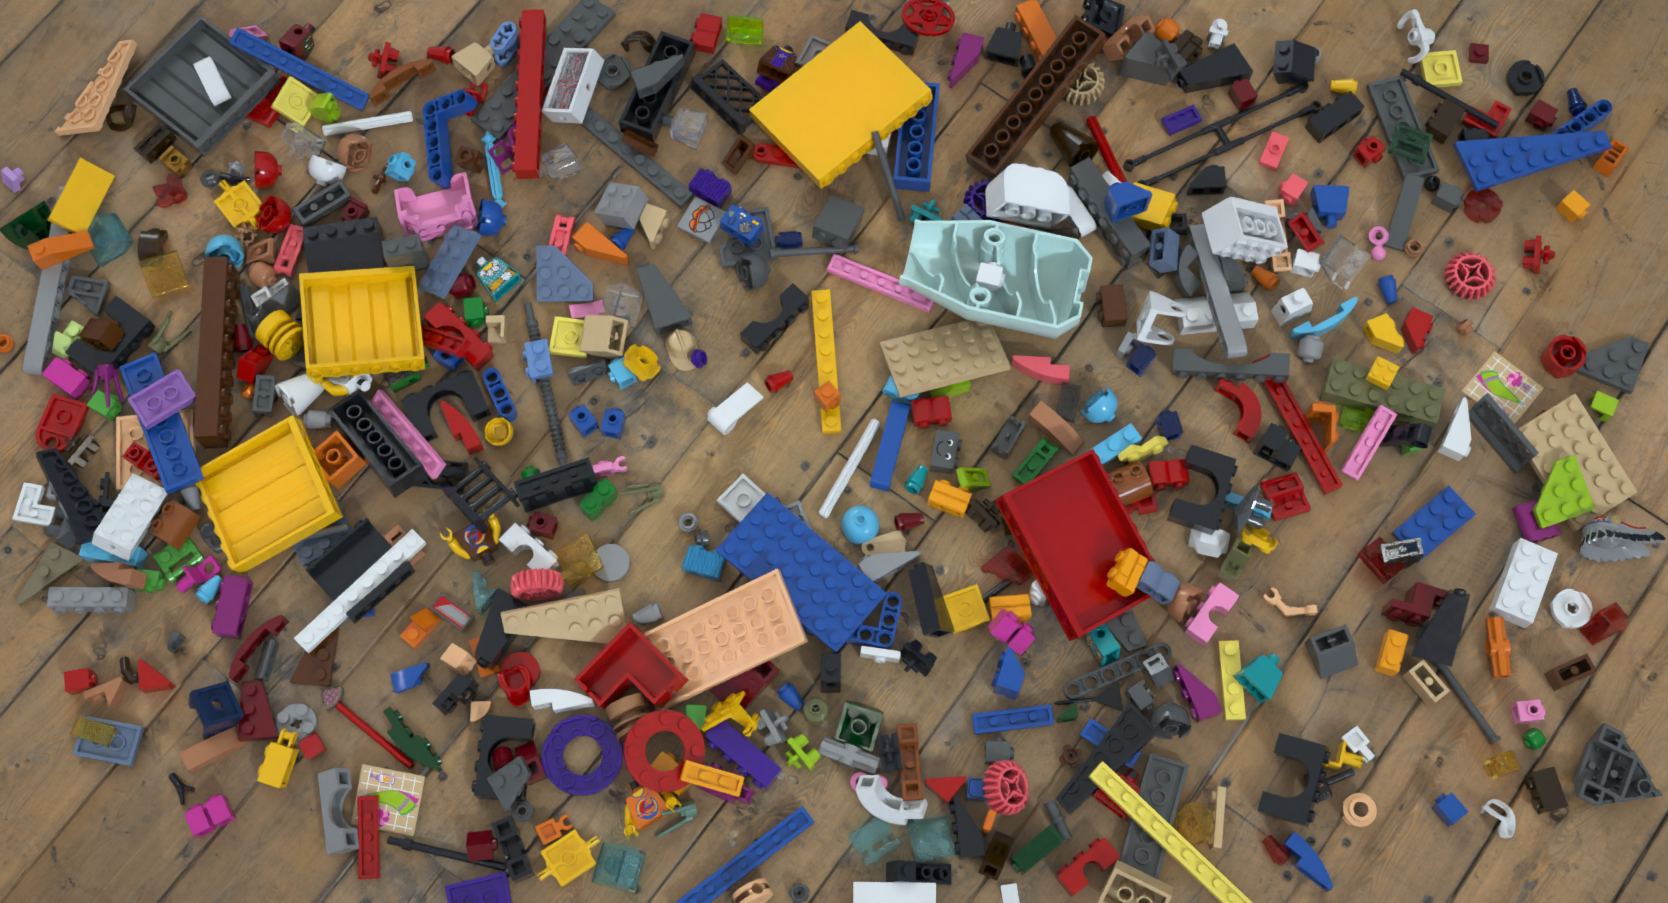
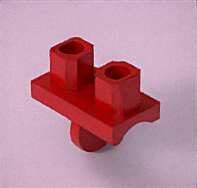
[368,42,399,79]
[1523,235,1555,274]

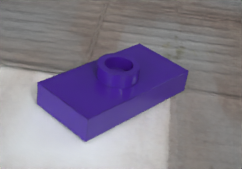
[1161,105,1202,136]

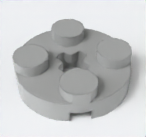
[276,703,318,745]

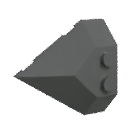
[1573,723,1663,806]

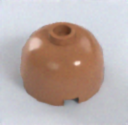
[336,134,374,172]
[1167,583,1203,624]

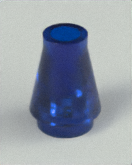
[1567,88,1587,116]

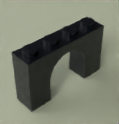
[65,296,155,384]
[401,370,491,442]
[1167,445,1238,535]
[472,715,536,802]
[1258,733,1331,827]

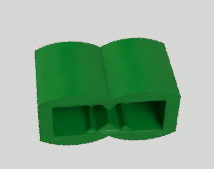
[579,478,618,521]

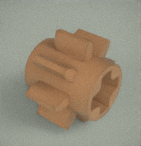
[232,223,258,247]

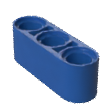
[483,368,517,422]

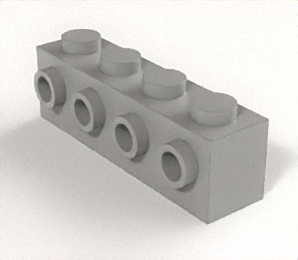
[47,587,136,614]

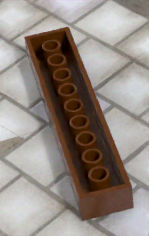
[965,15,1106,180]
[194,257,240,449]

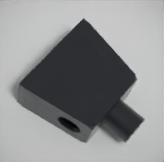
[984,22,1021,67]
[821,654,841,693]

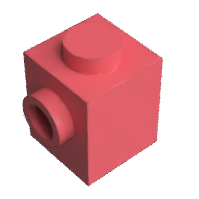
[1278,173,1309,206]

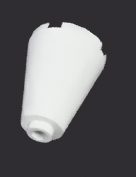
[274,373,325,417]

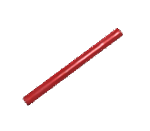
[335,702,415,769]

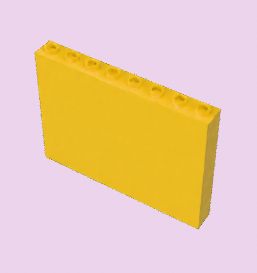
[749,22,933,189]

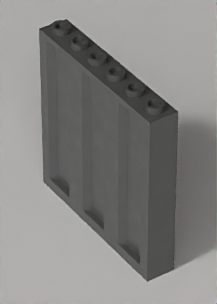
[124,15,281,157]

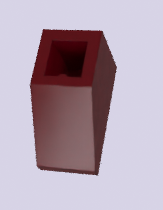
[515,741,548,786]

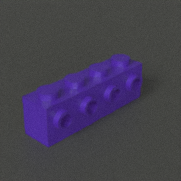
[705,720,782,790]

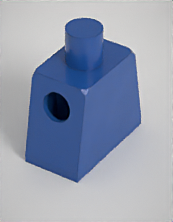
[1310,185,1349,229]

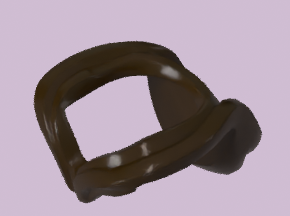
[621,30,656,54]
[106,103,137,132]

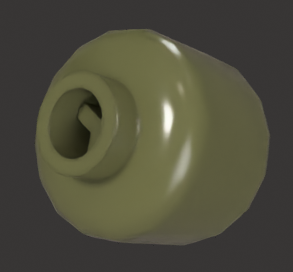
[803,697,829,725]

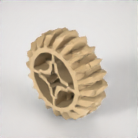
[1063,62,1105,107]

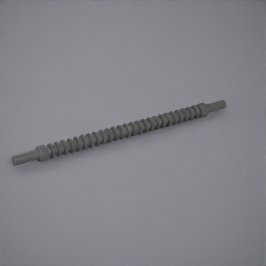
[524,303,568,466]

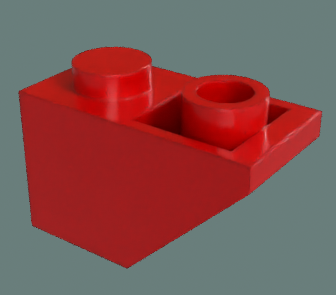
[1400,307,1433,354]
[236,344,274,384]

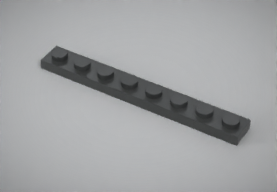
[580,106,693,209]

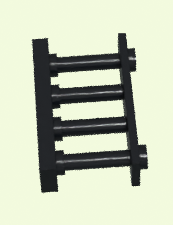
[439,457,520,534]
[513,457,598,513]

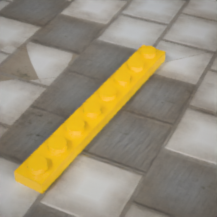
[811,289,841,434]

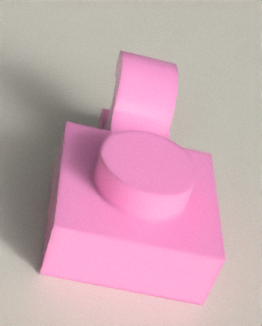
[593,456,628,478]

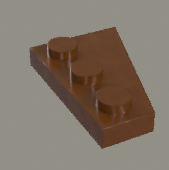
[290,627,340,687]

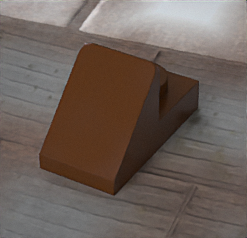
[721,134,755,174]

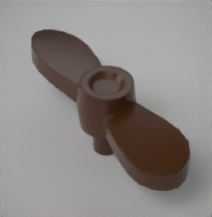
[372,163,388,194]

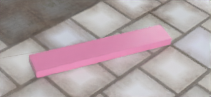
[827,254,934,313]
[371,389,446,479]

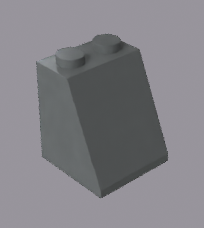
[1120,31,1182,86]

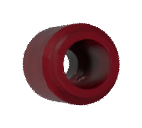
[492,746,514,772]

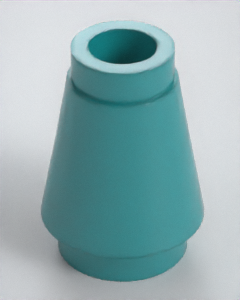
[905,465,928,495]

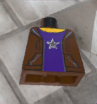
[756,45,797,84]

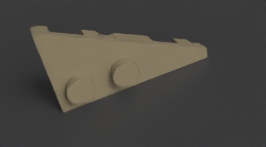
[15,542,86,606]

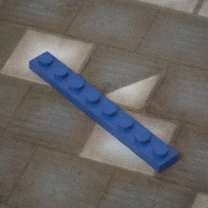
[229,27,370,111]
[675,806,815,903]

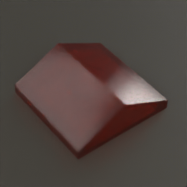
[1357,537,1406,585]

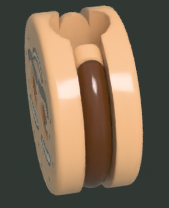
[732,878,773,903]

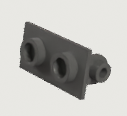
[568,358,609,386]

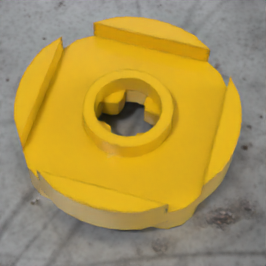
[623,344,661,381]
[1240,524,1279,554]

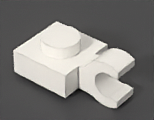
[1340,726,1375,763]

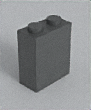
[812,195,865,251]
[381,233,430,271]

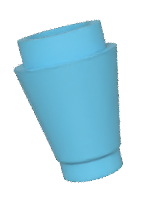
[195,575,223,604]

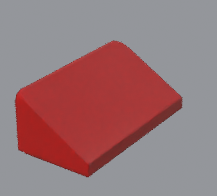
[1287,212,1326,253]

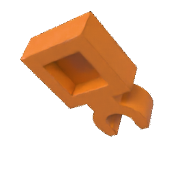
[534,814,573,846]

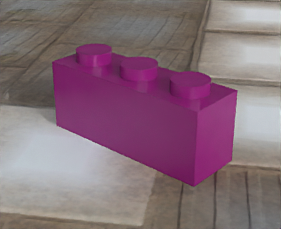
[211,575,253,640]

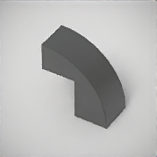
[1172,244,1202,298]

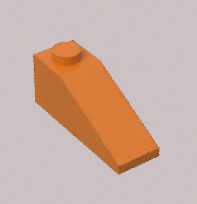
[572,222,629,266]
[28,231,95,270]

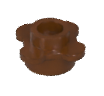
[1059,744,1082,768]

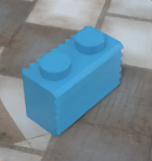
[681,545,727,582]

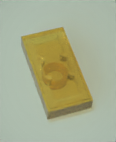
[70,715,117,747]

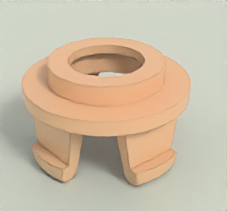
[1342,793,1377,827]

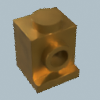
[159,145,193,178]

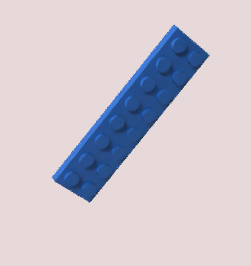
[119,352,205,494]

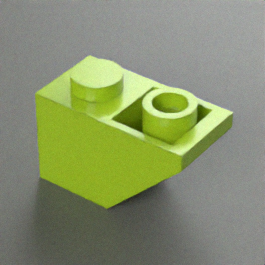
[309,92,341,124]

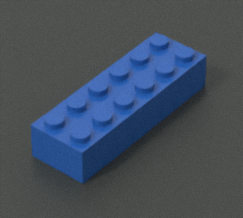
[894,82,940,192]

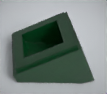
[1056,702,1078,723]

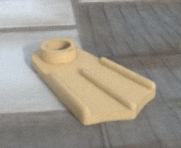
[861,531,907,556]

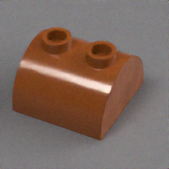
[1107,461,1153,506]
[147,499,201,550]

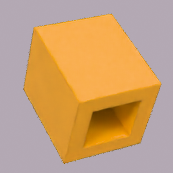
[1555,190,1591,223]

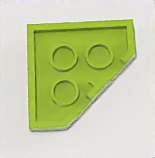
[1532,455,1596,529]

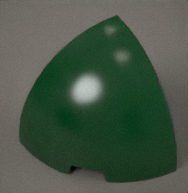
[0,201,52,250]

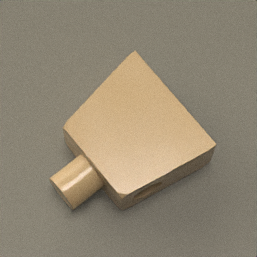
[451,43,495,86]

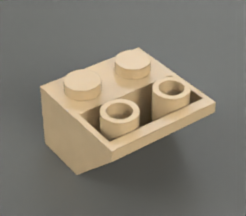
[579,315,628,360]

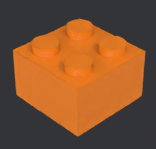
[314,430,367,489]

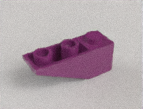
[947,33,984,88]
[1172,663,1223,723]

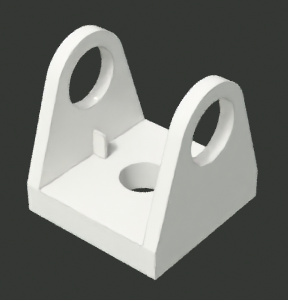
[1136,291,1188,345]

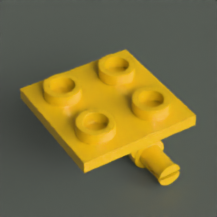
[701,691,760,737]

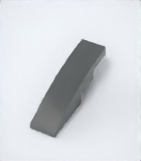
[1384,173,1425,252]

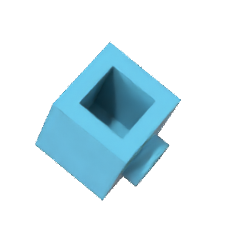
[607,357,637,390]

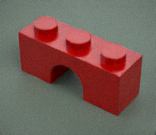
[1056,837,1120,897]

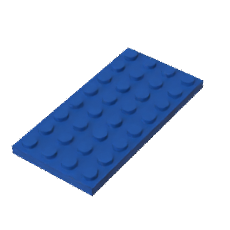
[716,492,887,654]

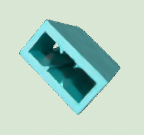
[1233,653,1283,703]

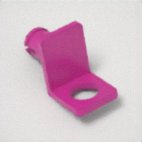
[176,555,222,593]

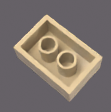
[1098,860,1174,903]

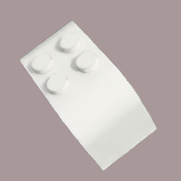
[985,164,1070,229]

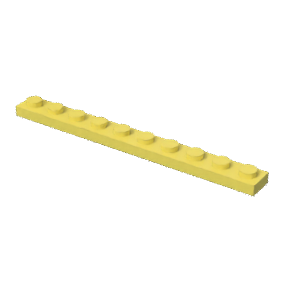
[1088,761,1253,903]

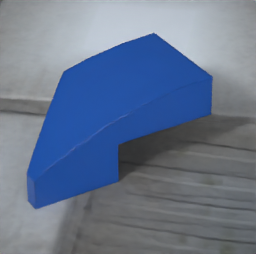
[390,663,430,693]

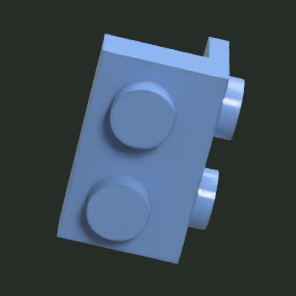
[522,338,554,384]

